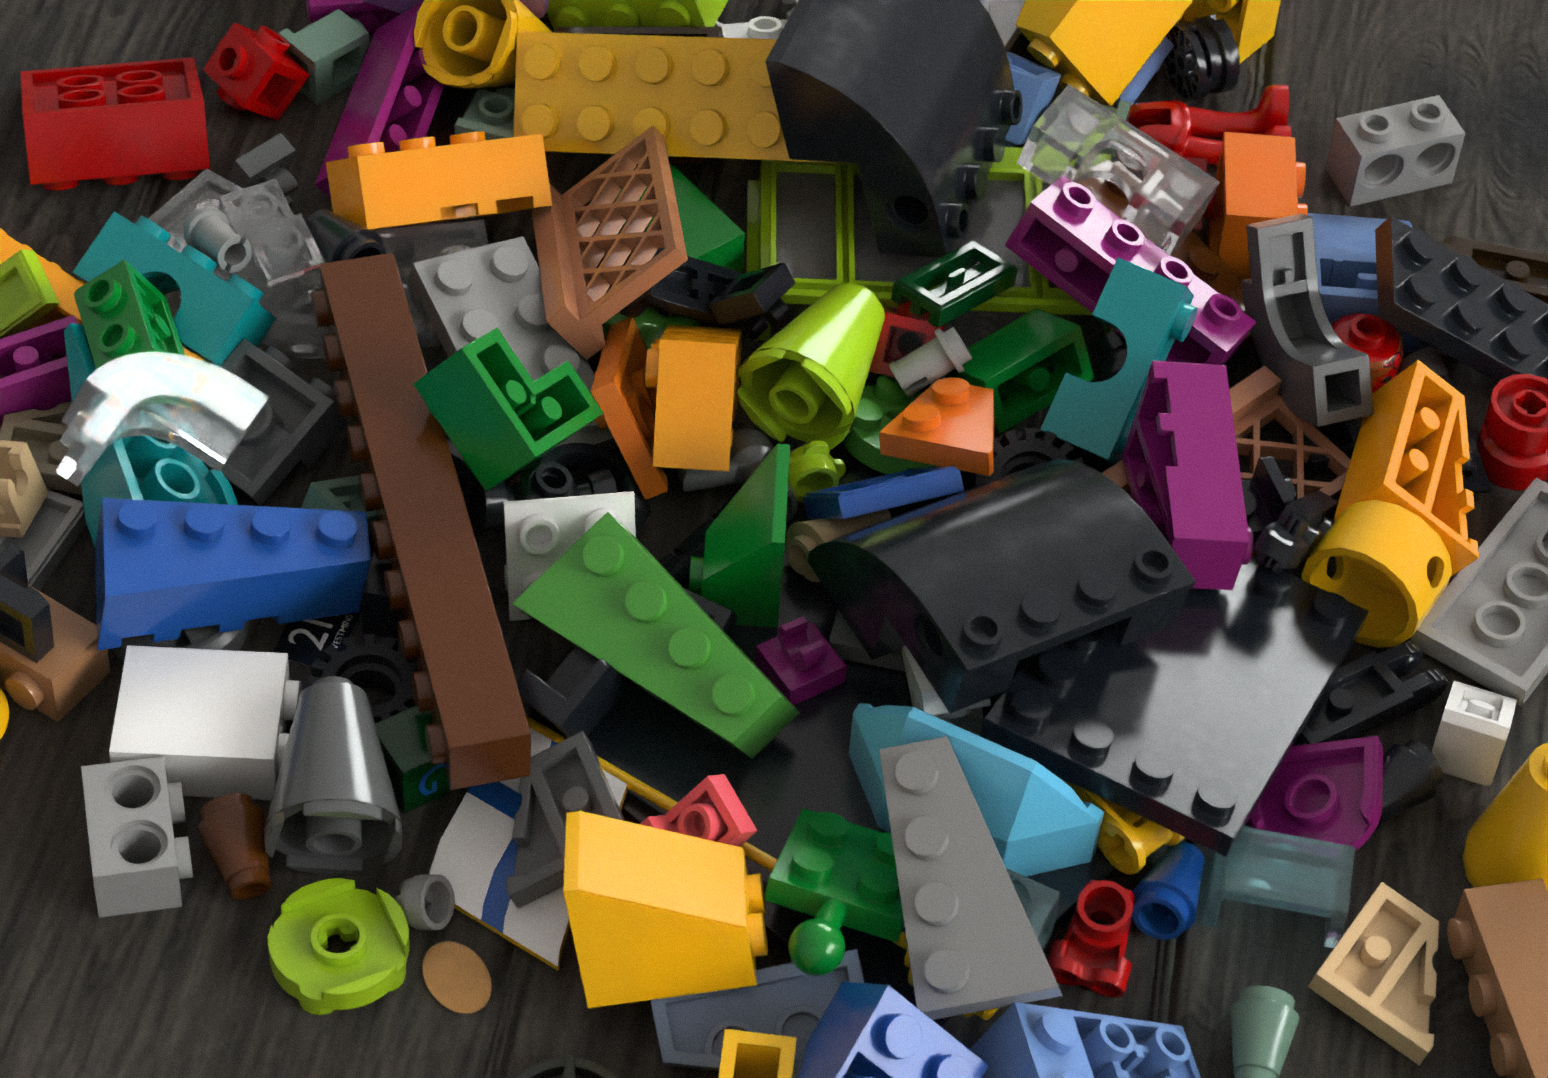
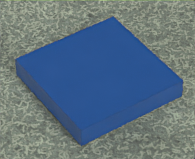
[803,466,964,519]

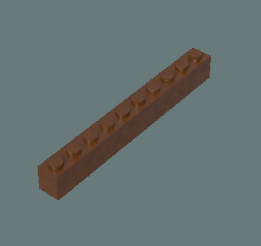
[311,253,531,790]

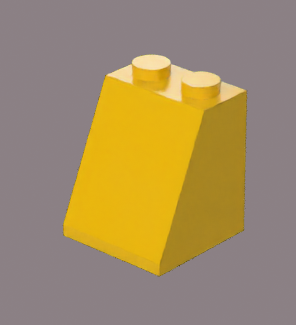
[1015,0,1192,107]
[563,811,768,1008]

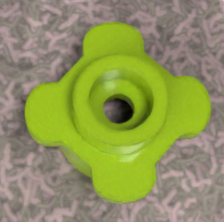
[788,441,846,502]

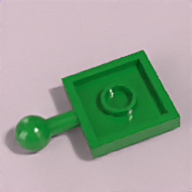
[764,808,905,976]

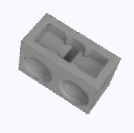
[1325,95,1465,207]
[81,756,193,918]

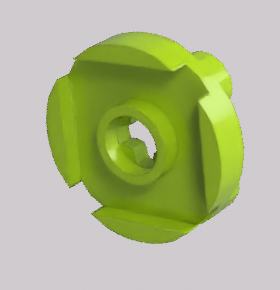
[268,878,410,1015]

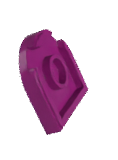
[1248,736,1383,867]

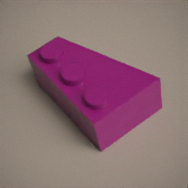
[1121,360,1253,590]

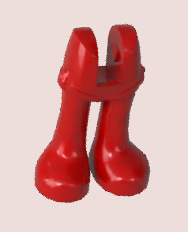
[1127,84,1291,167]

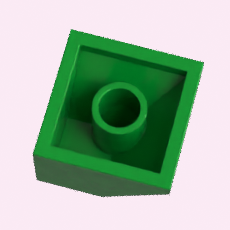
[689,444,790,628]

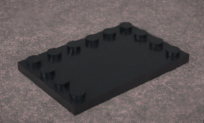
[979,557,1369,857]

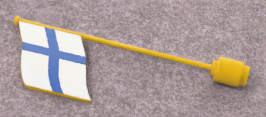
[429,714,999,1020]

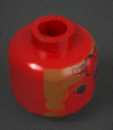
[1331,313,1404,394]

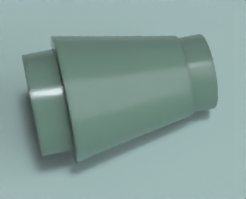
[1230,986,1300,1078]

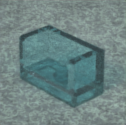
[1202,827,1355,949]

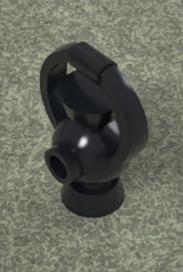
[463,443,652,538]

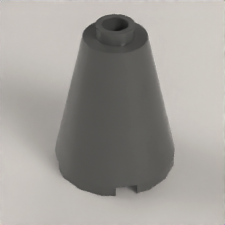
[264,676,403,875]

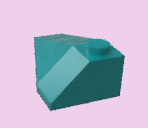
[64,323,238,546]

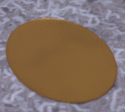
[423,941,492,1014]

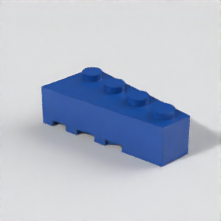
[94,498,371,651]

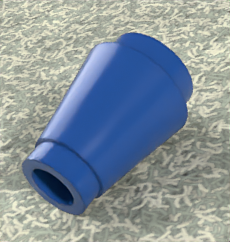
[1132,842,1205,940]

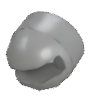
[395,874,455,930]

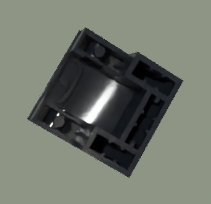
[765,0,1023,258]
[807,459,1196,713]

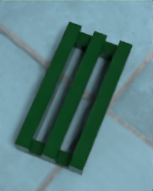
[891,241,1018,328]

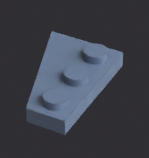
[650,949,864,1078]

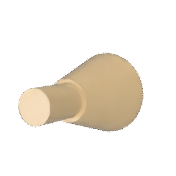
[785,509,891,582]

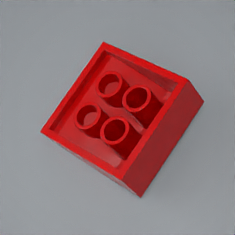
[20,57,210,190]

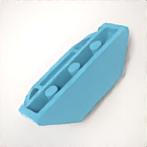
[849,703,1104,880]

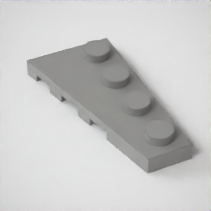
[879,736,1063,1020]

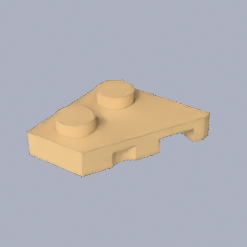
[1307,882,1439,1065]

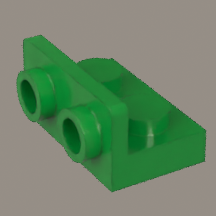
[74,259,195,399]

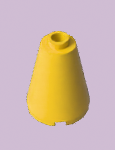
[414,0,553,89]
[1462,743,1548,892]

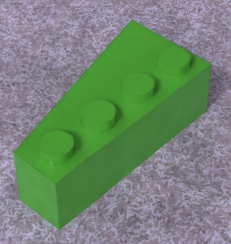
[512,512,800,759]

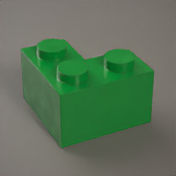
[413,327,604,492]

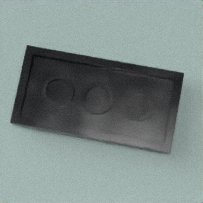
[1375,216,1548,383]

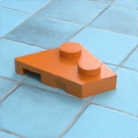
[879,377,995,476]

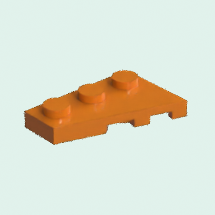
[590,317,668,500]

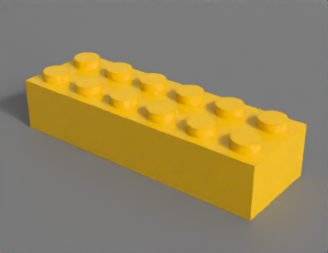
[513,32,854,164]

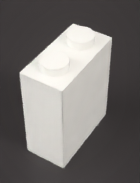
[109,645,301,800]

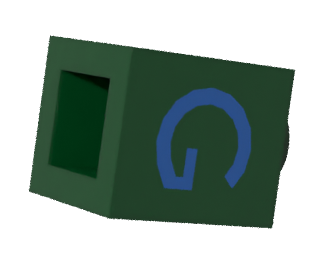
[375,706,458,813]

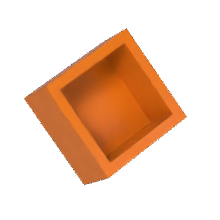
[1207,132,1308,280]

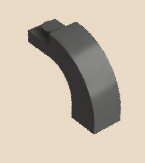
[1241,214,1373,427]

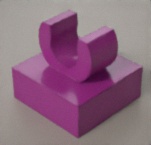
[755,616,847,705]

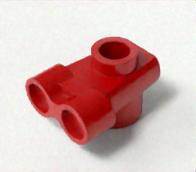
[1047,880,1135,998]

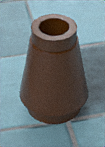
[197,793,272,900]

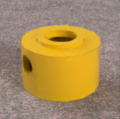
[1301,500,1452,648]

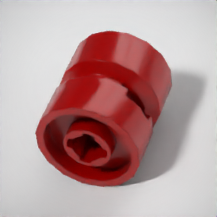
[1477,374,1548,491]

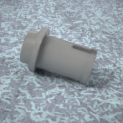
[183,207,253,273]
[889,327,972,398]

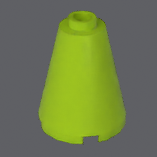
[736,283,885,450]

